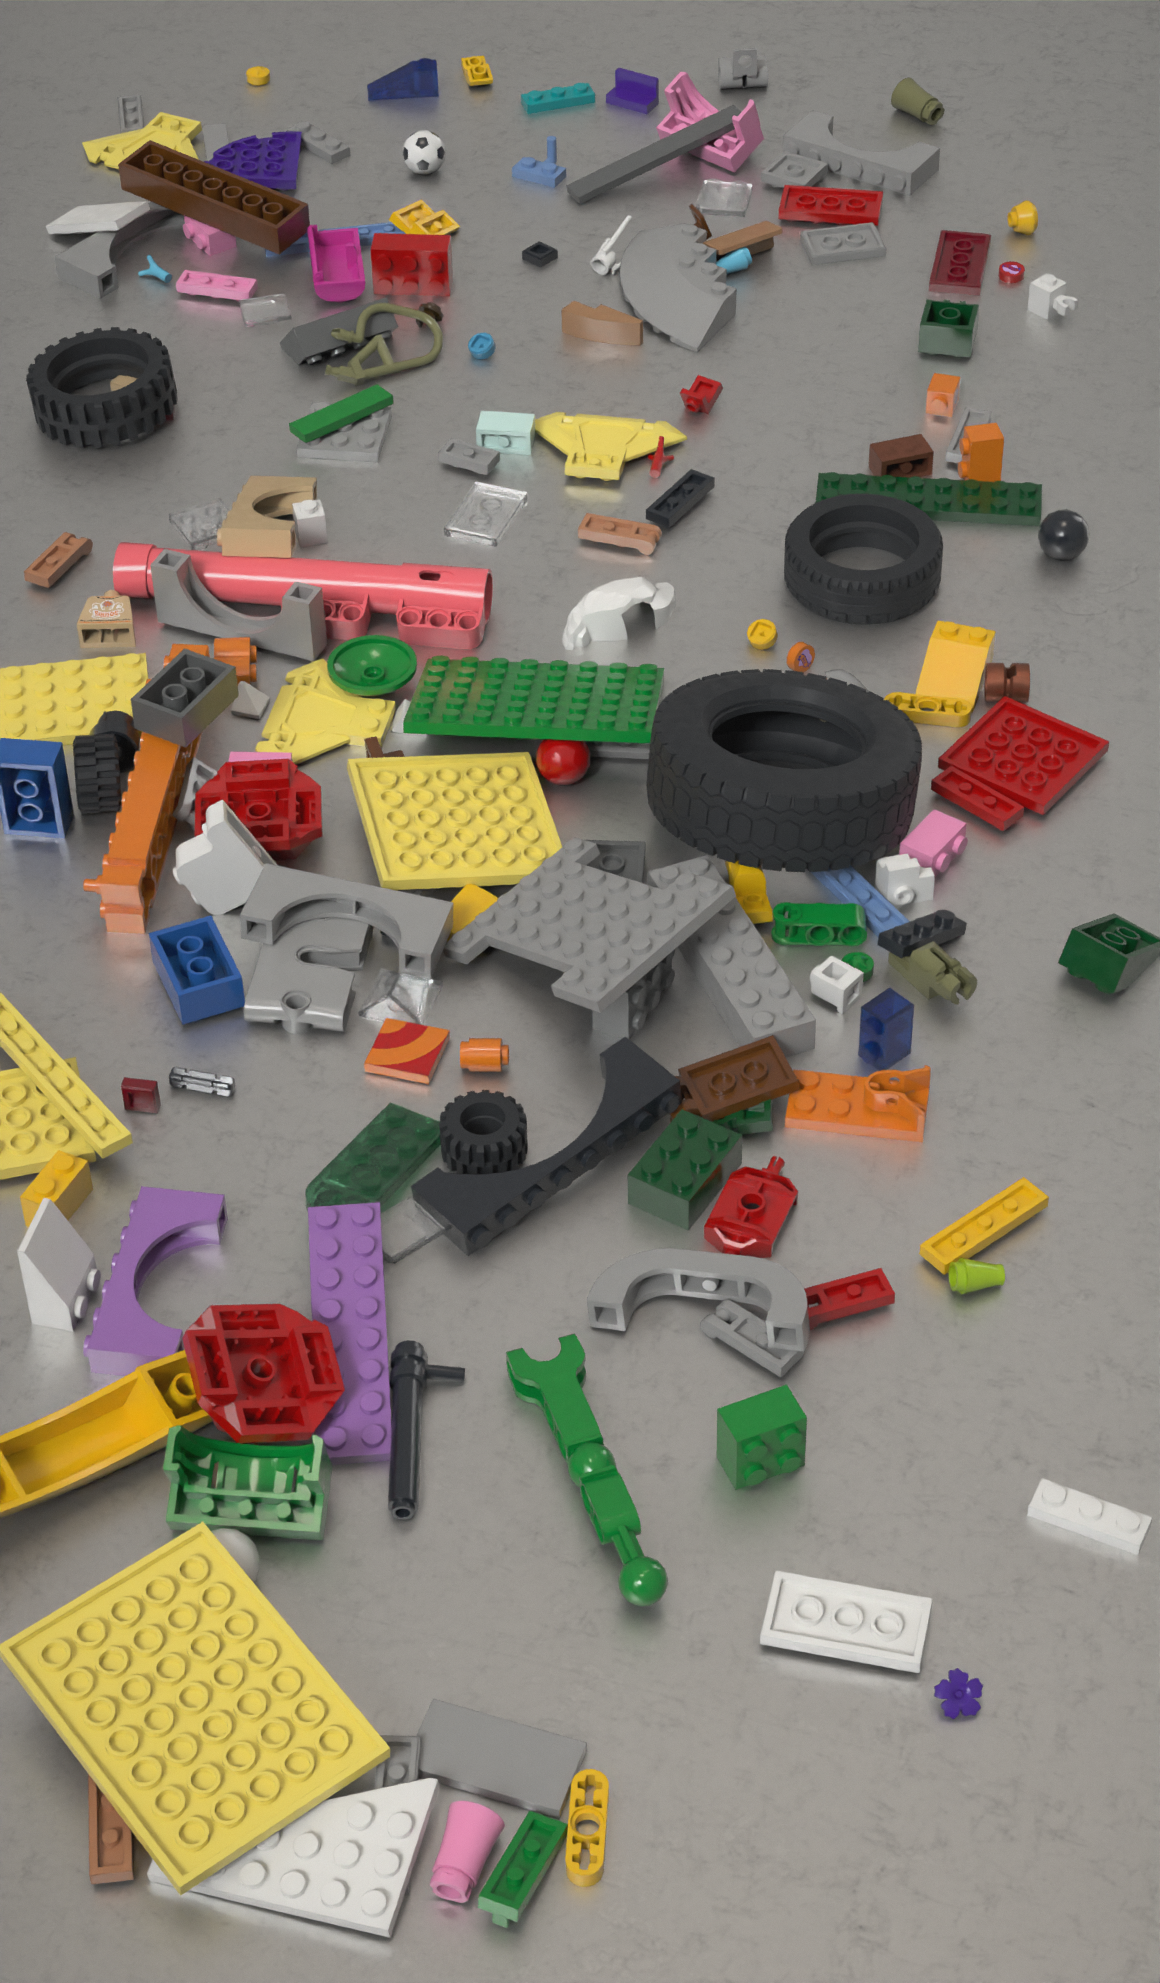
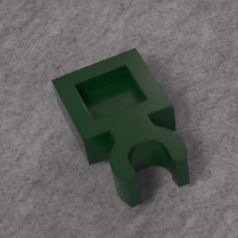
[713,1099,773,1135]

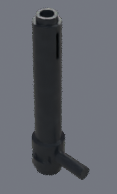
[388,1340,465,1520]

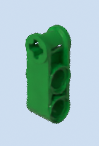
[771,902,867,947]

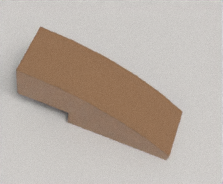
[561,301,643,346]

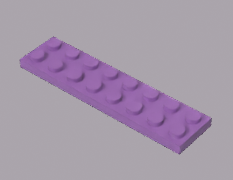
[308,1202,392,1465]

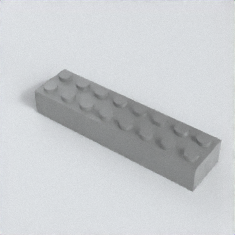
[648,855,816,1057]

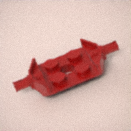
[704,1156,798,1258]

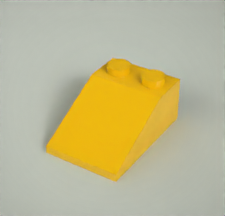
[915,620,996,713]

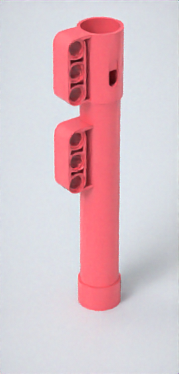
[113,542,493,649]

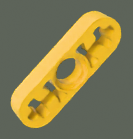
[884,692,972,728]
[565,1769,609,1887]

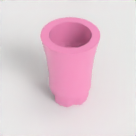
[430,1801,505,1903]

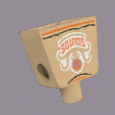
[77,590,136,648]

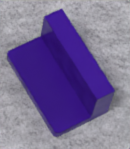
[606,68,659,114]

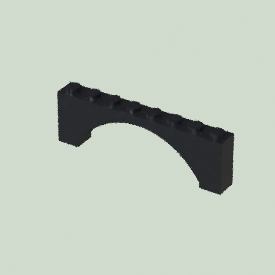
[411,1036,682,1256]

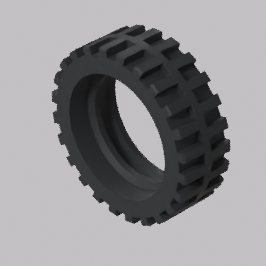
[26,327,178,448]

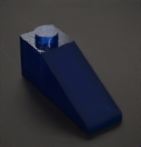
[367,58,439,101]

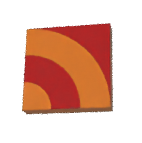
[364,1018,450,1084]

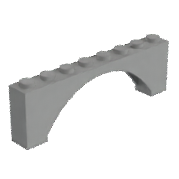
[55,202,185,299]

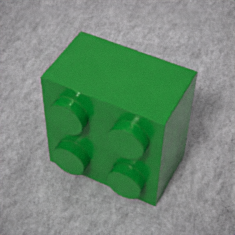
[716,1384,807,1490]

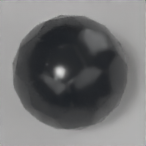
[1038,509,1090,561]

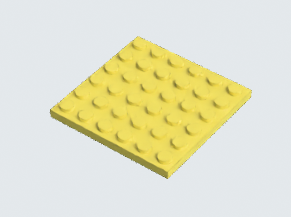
[347,752,562,891]

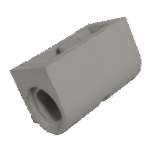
[718,48,768,89]

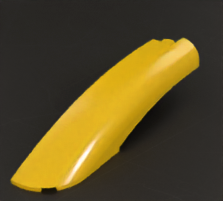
[0,1350,213,1519]

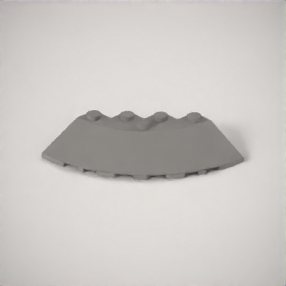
[619,223,737,352]

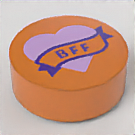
[787,642,815,672]

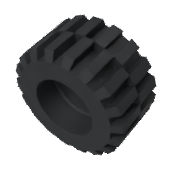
[73,734,122,814]
[439,1090,528,1174]

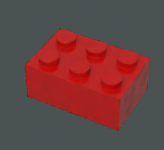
[370,233,453,296]

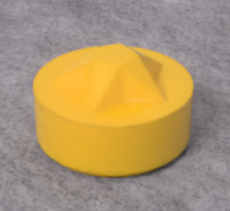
[246,66,270,86]
[747,619,778,650]

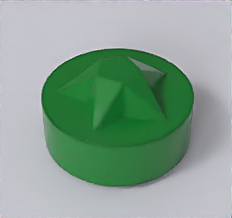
[841,952,874,982]

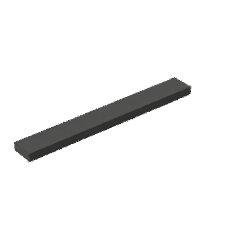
[566,105,741,204]

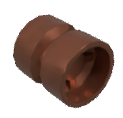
[984,663,1030,702]

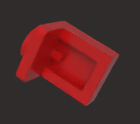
[680,375,723,414]

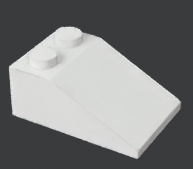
[17,1198,101,1331]

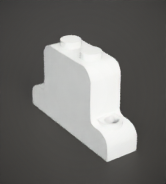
[173,800,278,915]

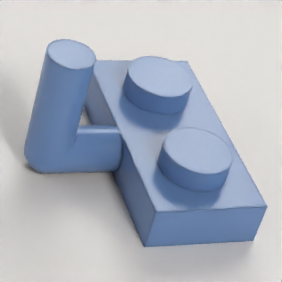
[512,136,566,188]

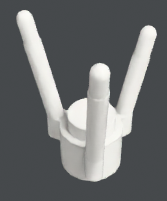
[590,215,632,275]

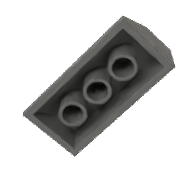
[280,297,399,365]

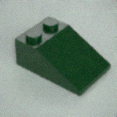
[1058,913,1160,994]

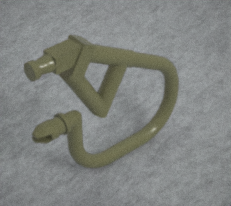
[325,303,443,386]

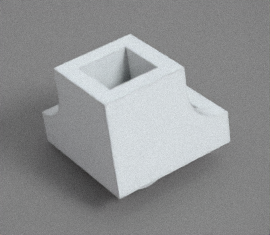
[875,853,935,906]

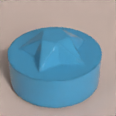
[468,333,496,360]

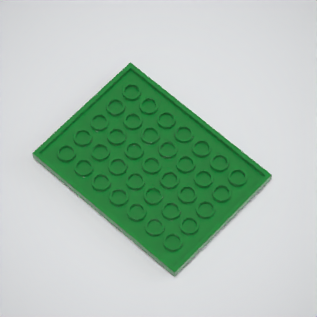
[403,655,664,744]

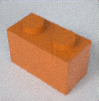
[958,423,1004,482]

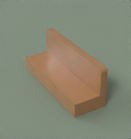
[703,221,783,261]

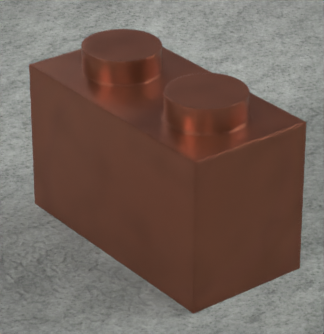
[869,434,934,477]

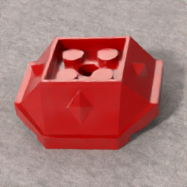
[194,758,323,861]
[182,1304,345,1443]

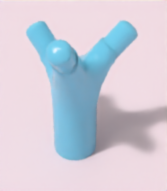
[138,255,172,283]

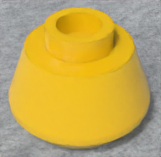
[1007,200,1038,235]

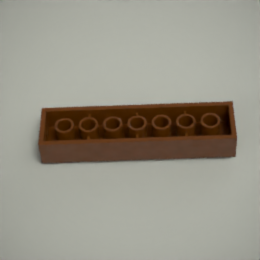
[118,140,310,255]

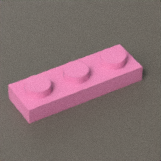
[176,270,258,302]

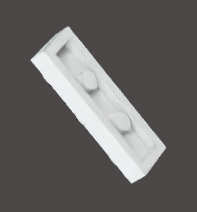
[1027,1478,1152,1555]

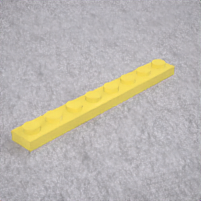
[0,992,133,1159]

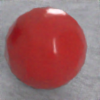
[536,739,591,786]

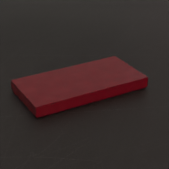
[929,230,991,296]

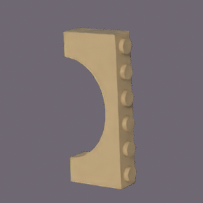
[217,476,317,558]

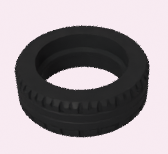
[784,494,943,625]

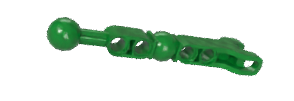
[506,1334,668,1606]

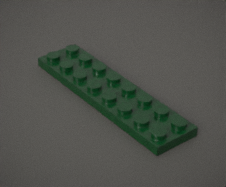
[815,472,1042,526]

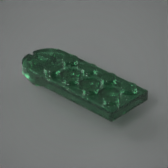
[305,1102,441,1211]

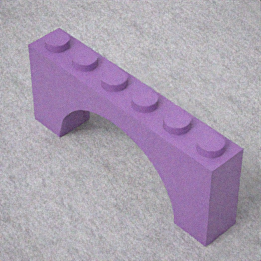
[83,1186,228,1376]

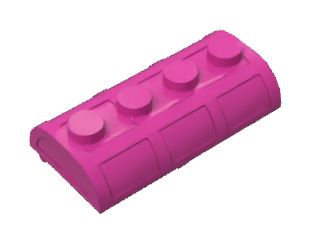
[307,225,366,303]

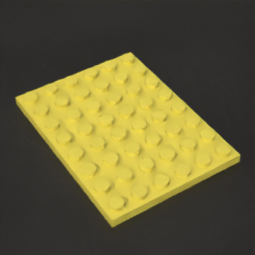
[0,1522,390,1896]

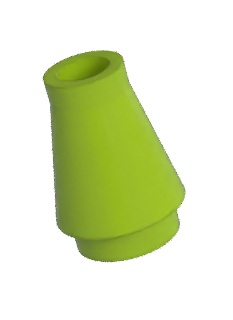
[948,1258,1005,1294]

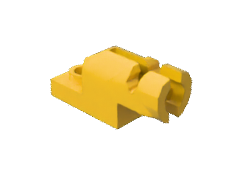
[725,860,773,924]

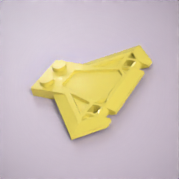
[82,112,202,169]
[535,412,687,481]
[255,658,396,764]

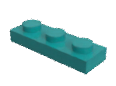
[521,83,595,114]

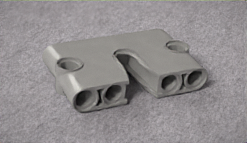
[244,917,374,1034]

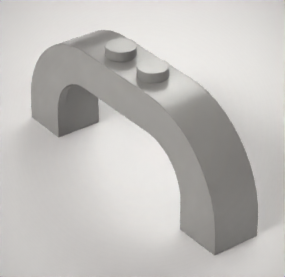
[587,1248,810,1352]

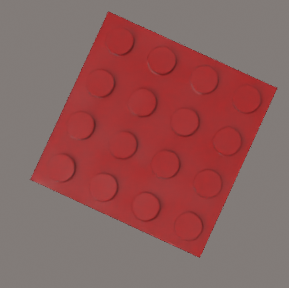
[938,696,1109,815]

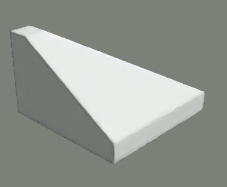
[231,681,270,719]

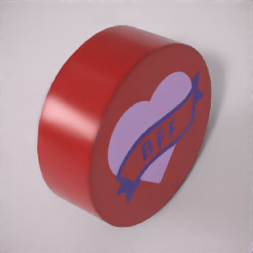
[998,261,1025,283]

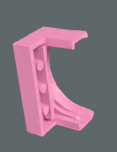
[656,72,764,173]

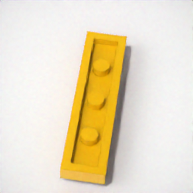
[919,1177,1049,1275]

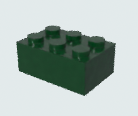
[627,1109,742,1231]

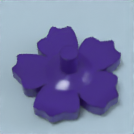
[934,1668,983,1719]

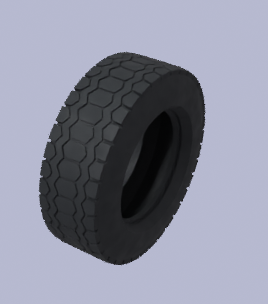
[646,669,922,872]

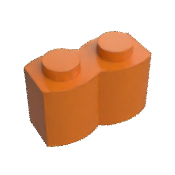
[214,637,257,685]

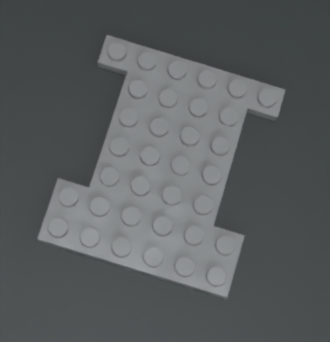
[443,837,736,1013]

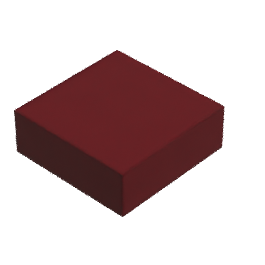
[121,1077,161,1113]

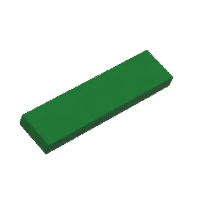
[289,384,394,443]

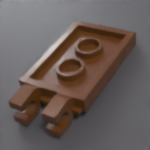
[669,1035,800,1123]

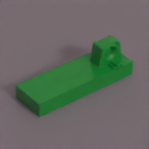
[478,1811,568,1928]

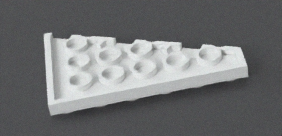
[147,1778,440,1938]

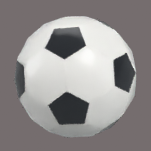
[403,130,446,175]

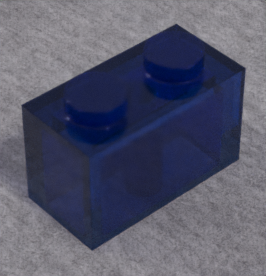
[858,988,914,1071]

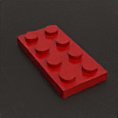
[778,185,883,226]

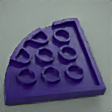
[204,131,302,191]

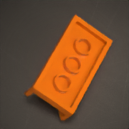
[785,1065,931,1142]

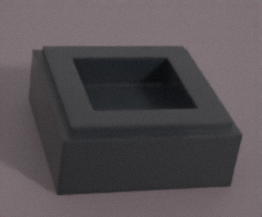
[522,241,558,268]

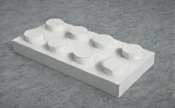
[760,1571,932,1673]

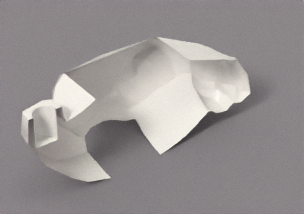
[562,576,676,650]

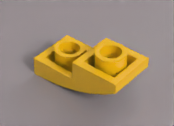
[461,55,493,86]

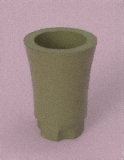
[891,77,945,125]

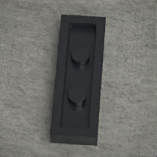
[646,469,715,528]
[877,909,967,959]

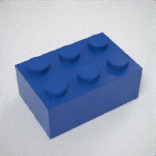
[0,738,74,839]
[148,916,245,1025]

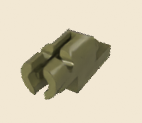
[888,941,977,1005]

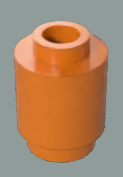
[460,1038,509,1072]

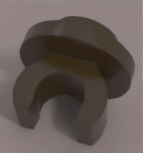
[416,302,444,330]

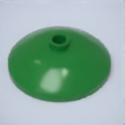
[327,635,417,696]

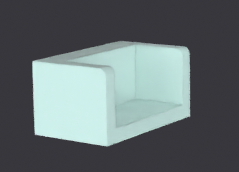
[476,411,536,455]

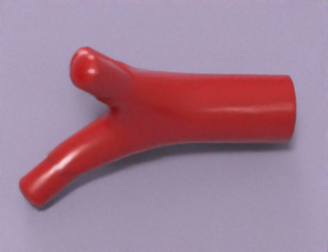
[648,436,674,478]

